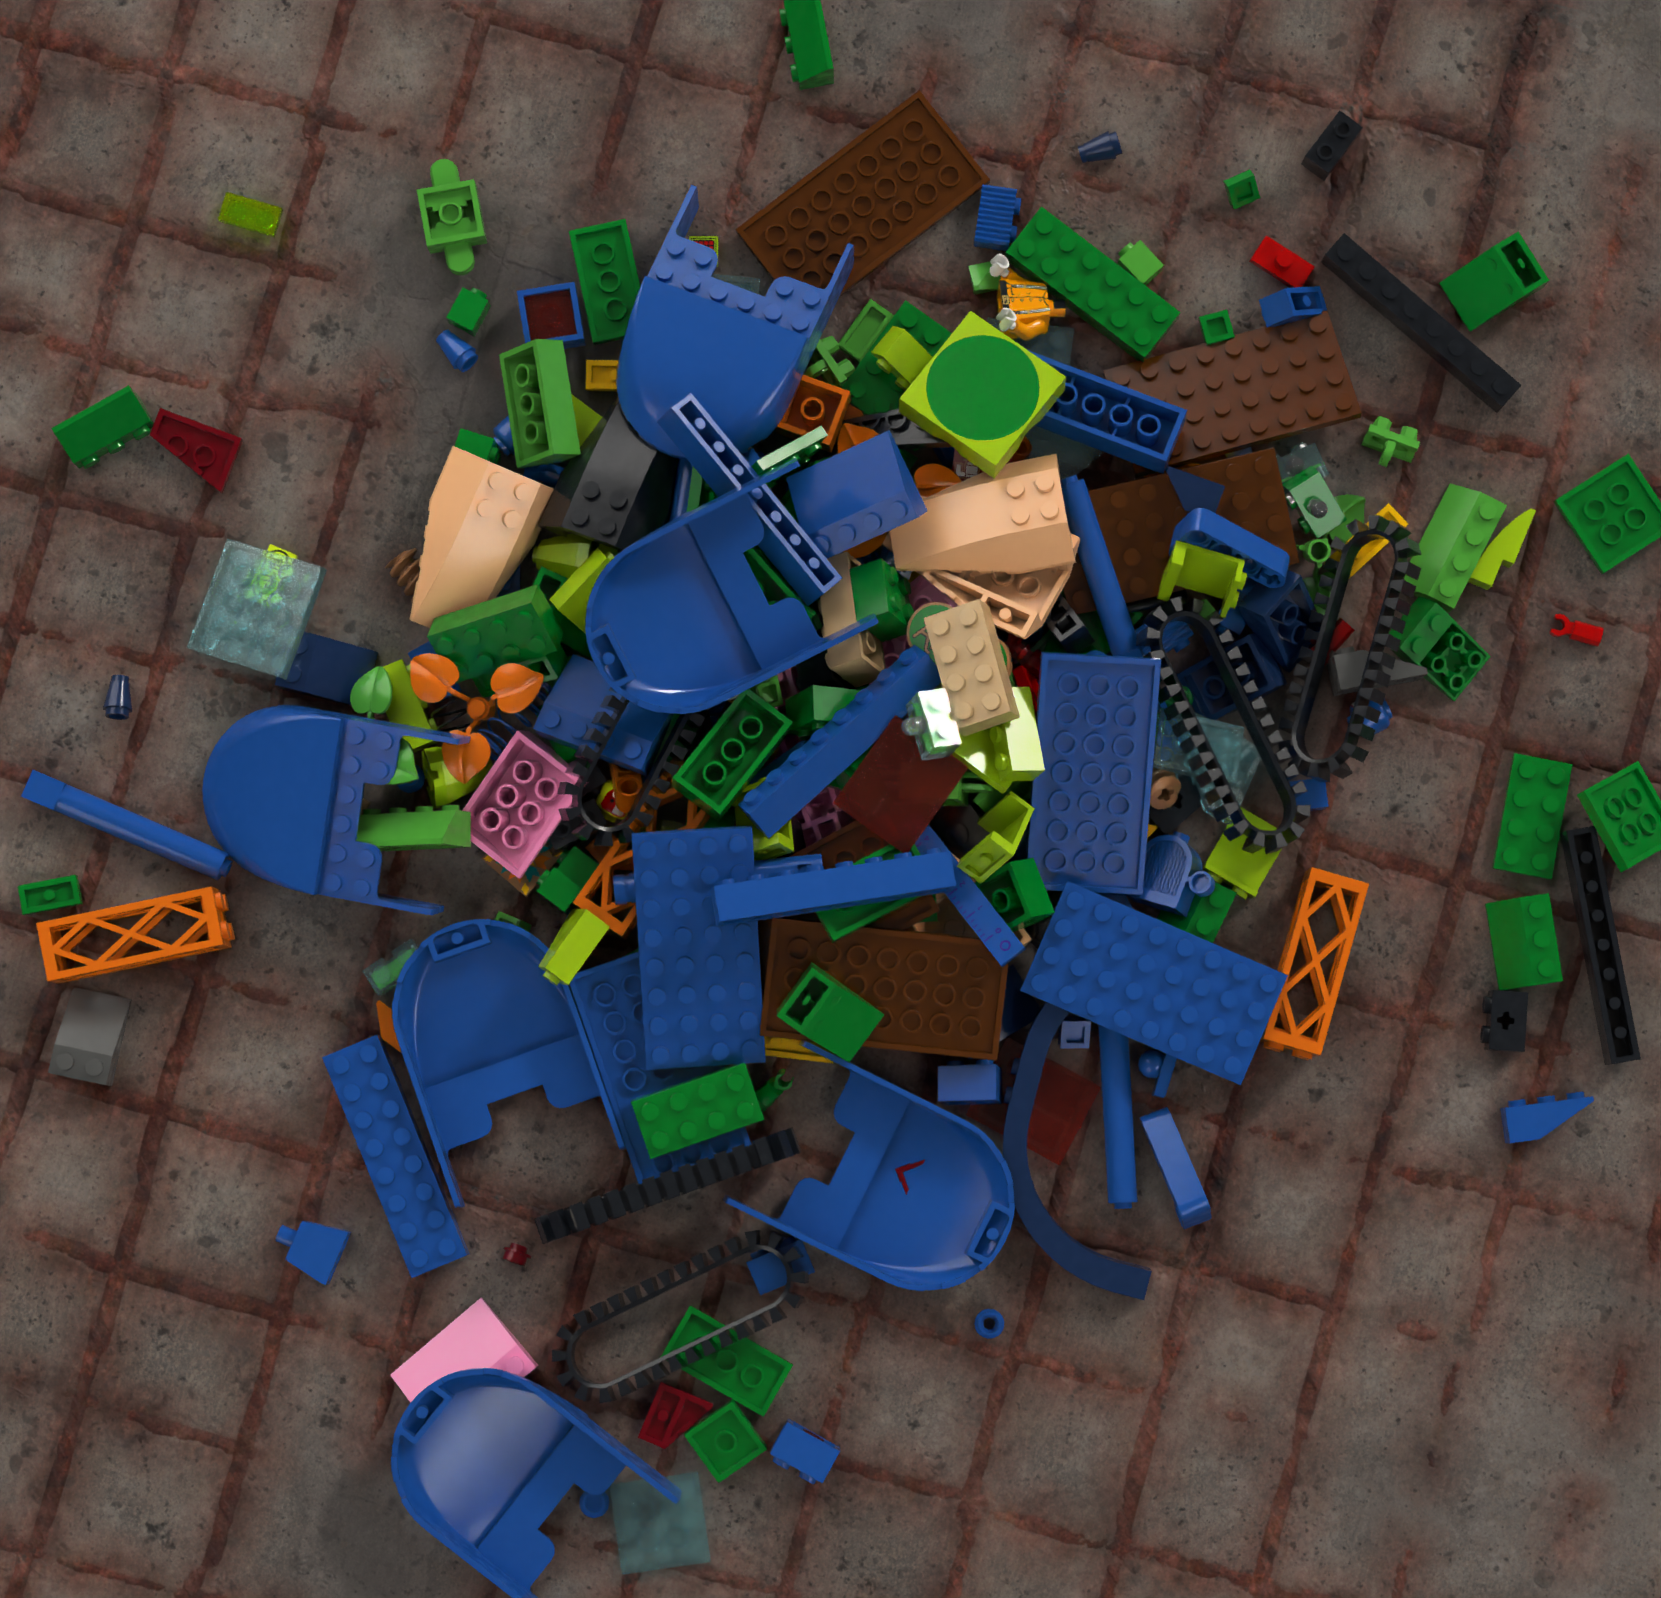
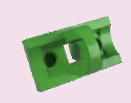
[803,336,855,388]
[1361,416,1420,467]

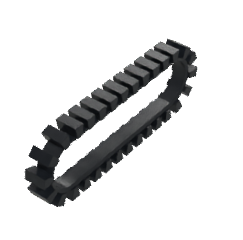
[1278,515,1421,782]
[1136,597,1311,854]
[557,687,710,846]
[534,1127,802,1244]
[552,1230,809,1403]

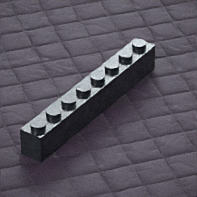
[1321,233,1521,413]
[1560,826,1641,1065]

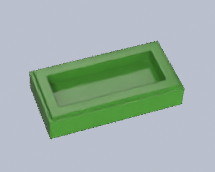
[838,299,894,363]

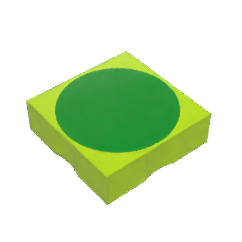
[899,311,1066,479]

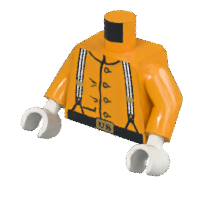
[990,254,1066,341]

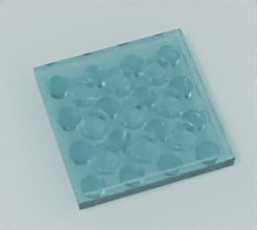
[187,538,327,680]

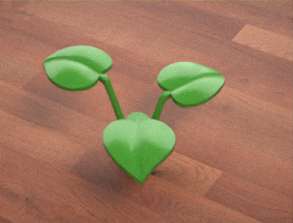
[1296,494,1366,615]
[350,666,419,785]

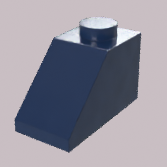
[1166,465,1225,513]

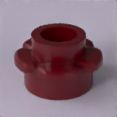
[502,1242,531,1266]

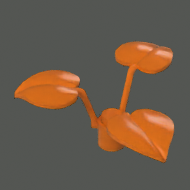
[838,423,962,558]
[410,653,544,784]

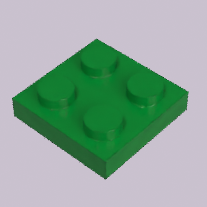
[684,1399,767,1483]

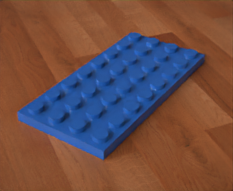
[1026,652,1161,895]
[631,825,766,1070]
[1020,881,1288,1085]
[570,951,752,1184]

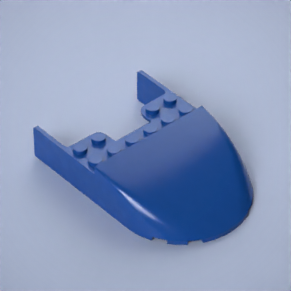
[616,185,854,460]
[585,458,879,714]
[202,705,471,915]
[392,919,626,1208]
[723,1040,1015,1291]
[391,1368,682,1598]

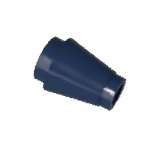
[1078,131,1123,163]
[103,675,132,720]

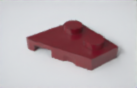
[638,1381,714,1449]

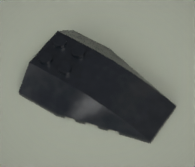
[539,397,678,553]

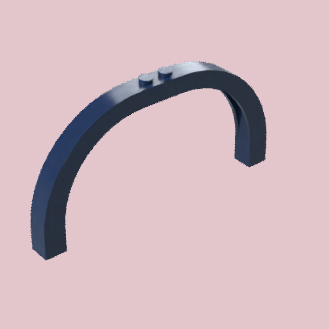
[1003,1002,1152,1300]

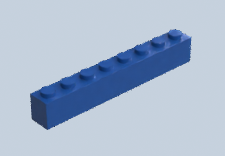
[657,393,842,606]
[738,645,941,838]
[710,848,956,927]

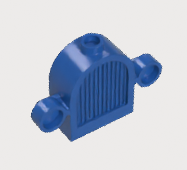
[1125,831,1215,917]

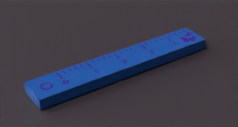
[895,810,1026,967]

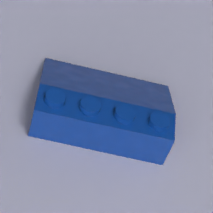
[786,430,928,559]
[533,654,674,777]

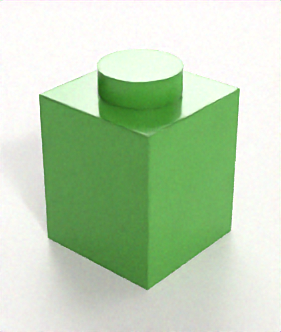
[1117,240,1164,285]

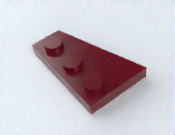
[150,408,243,494]

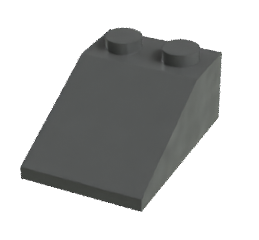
[1327,647,1428,696]
[48,987,132,1086]

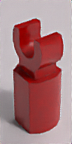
[1549,614,1604,647]
[1311,618,1355,666]

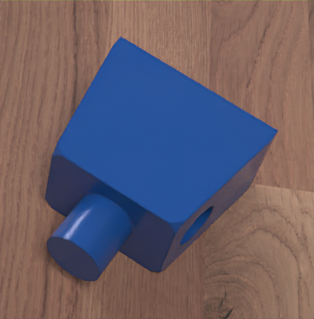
[275,1221,352,1285]

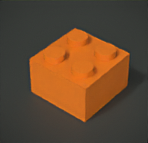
[775,375,852,453]

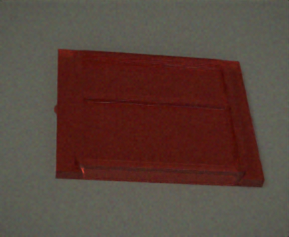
[833,715,969,853]
[966,1037,1101,1166]

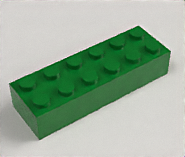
[1005,206,1180,362]

